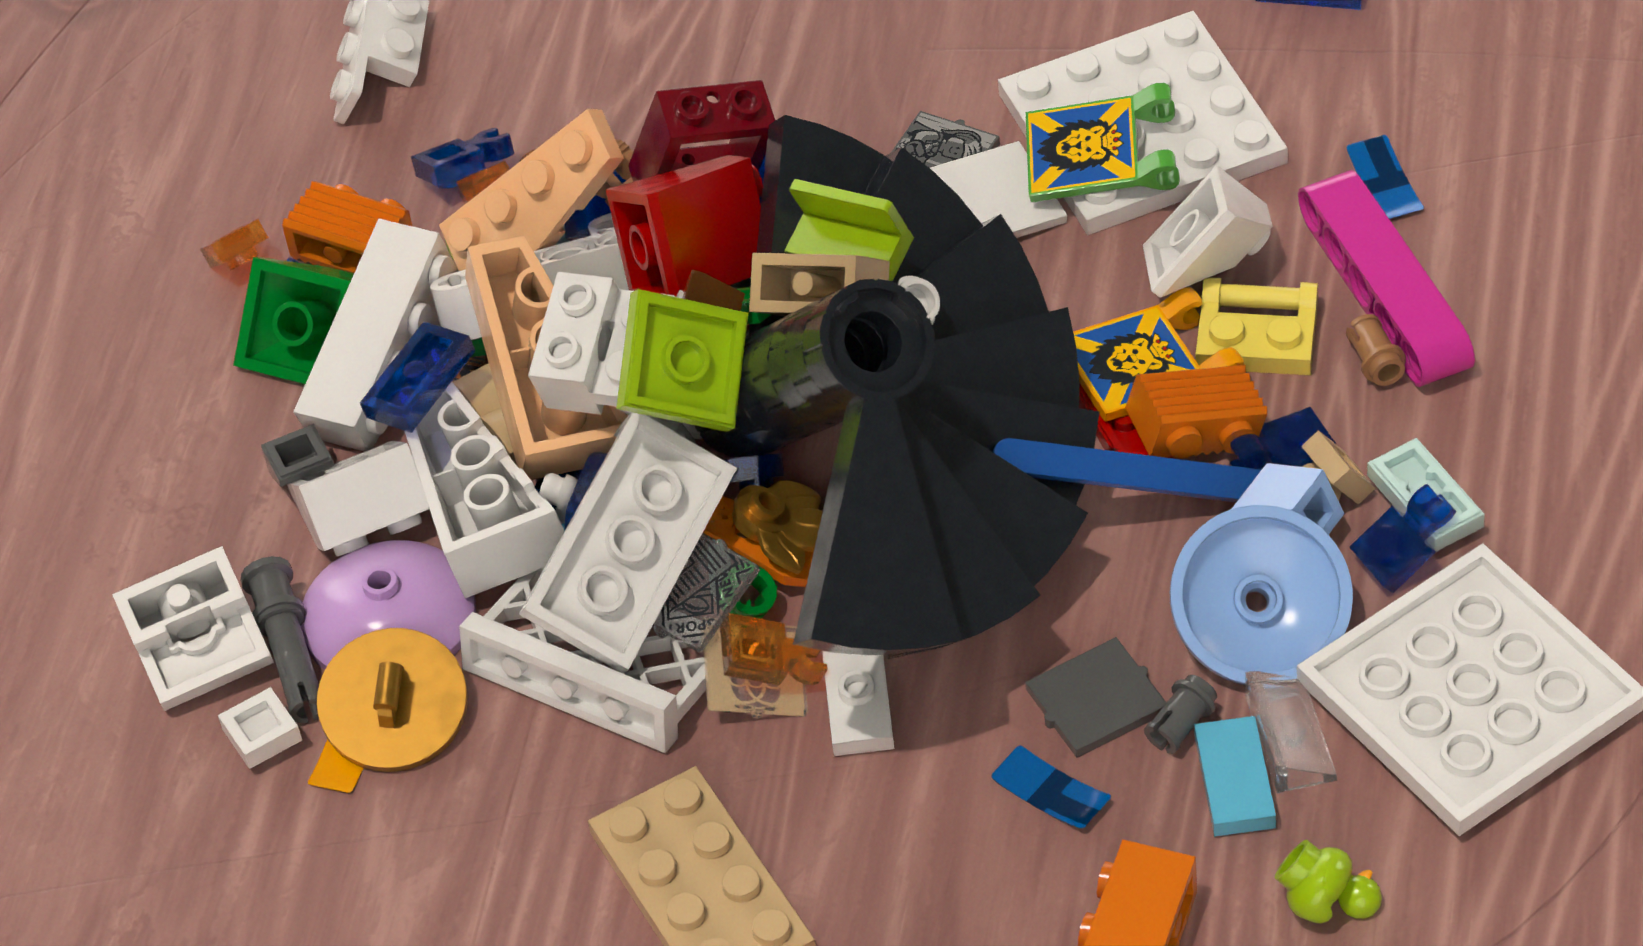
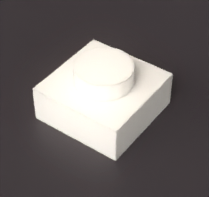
[218,687,302,769]

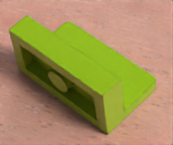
[784,179,914,281]

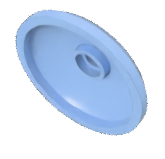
[1169,505,1353,687]

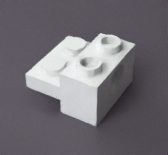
[528,272,675,415]
[112,546,274,711]

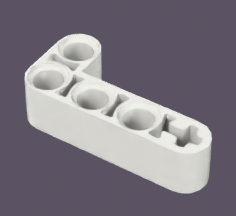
[430,213,629,342]

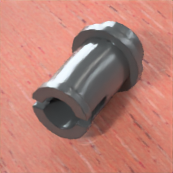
[1144,675,1217,754]

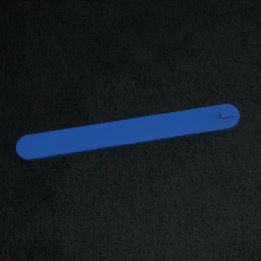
[992,438,1261,502]

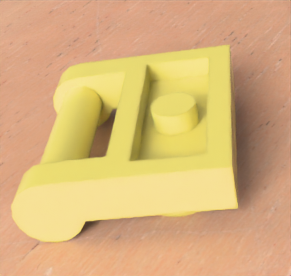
[1195,277,1318,375]

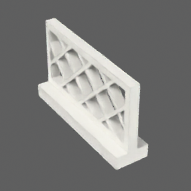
[459,568,740,753]

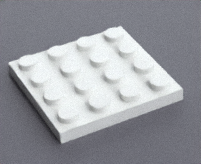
[998,11,1288,236]
[1297,543,1643,836]

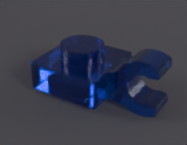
[1229,407,1336,470]
[1350,484,1457,593]

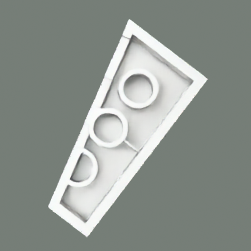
[294,218,458,451]
[393,375,565,598]

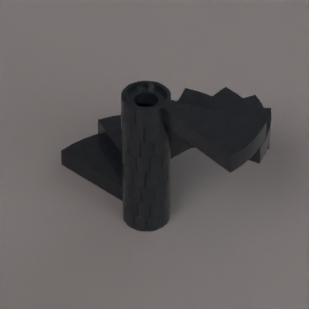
[694,115,1100,660]

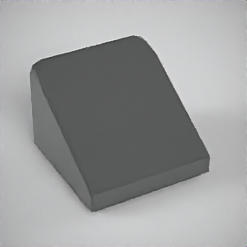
[261,424,334,487]

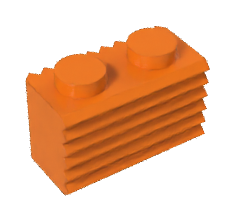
[282,181,413,273]
[1125,365,1268,459]

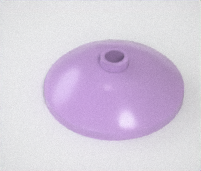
[300,540,476,670]

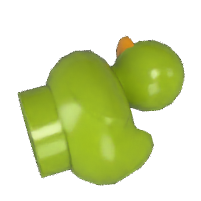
[1275,839,1382,924]

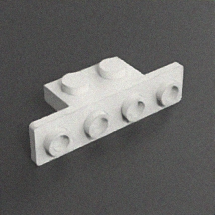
[330,0,429,124]

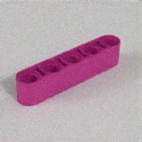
[1298,170,1475,387]

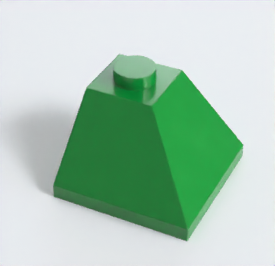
[233,257,354,384]

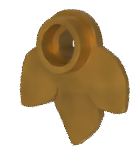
[732,481,823,574]

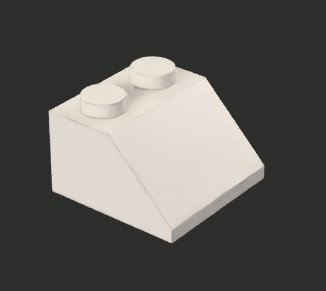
[287,441,429,556]

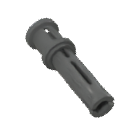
[240,556,319,723]

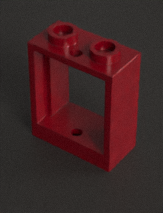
[628,80,776,182]

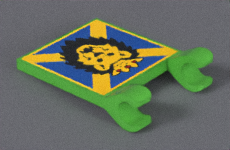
[1025,83,1180,202]

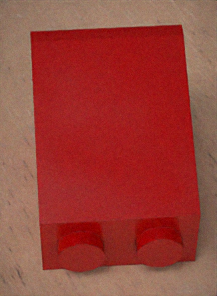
[605,155,763,297]

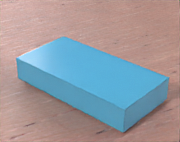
[1194,716,1276,837]

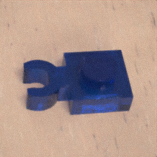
[411,128,515,189]

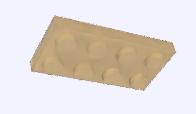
[588,766,816,946]

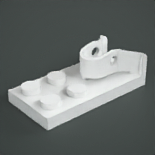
[519,412,737,674]

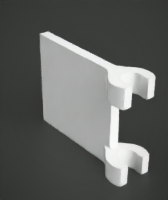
[930,141,1067,238]

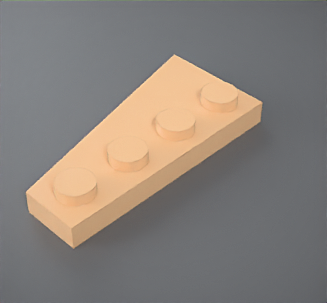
[439,109,624,271]

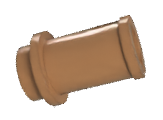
[1346,314,1406,386]

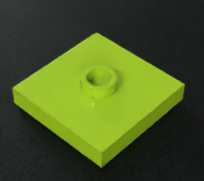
[616,289,748,432]

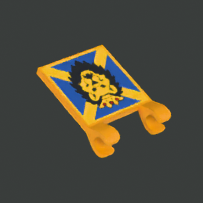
[1073,287,1244,422]

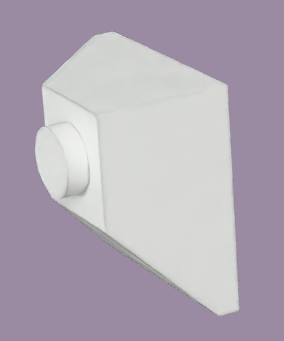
[1143,165,1273,298]

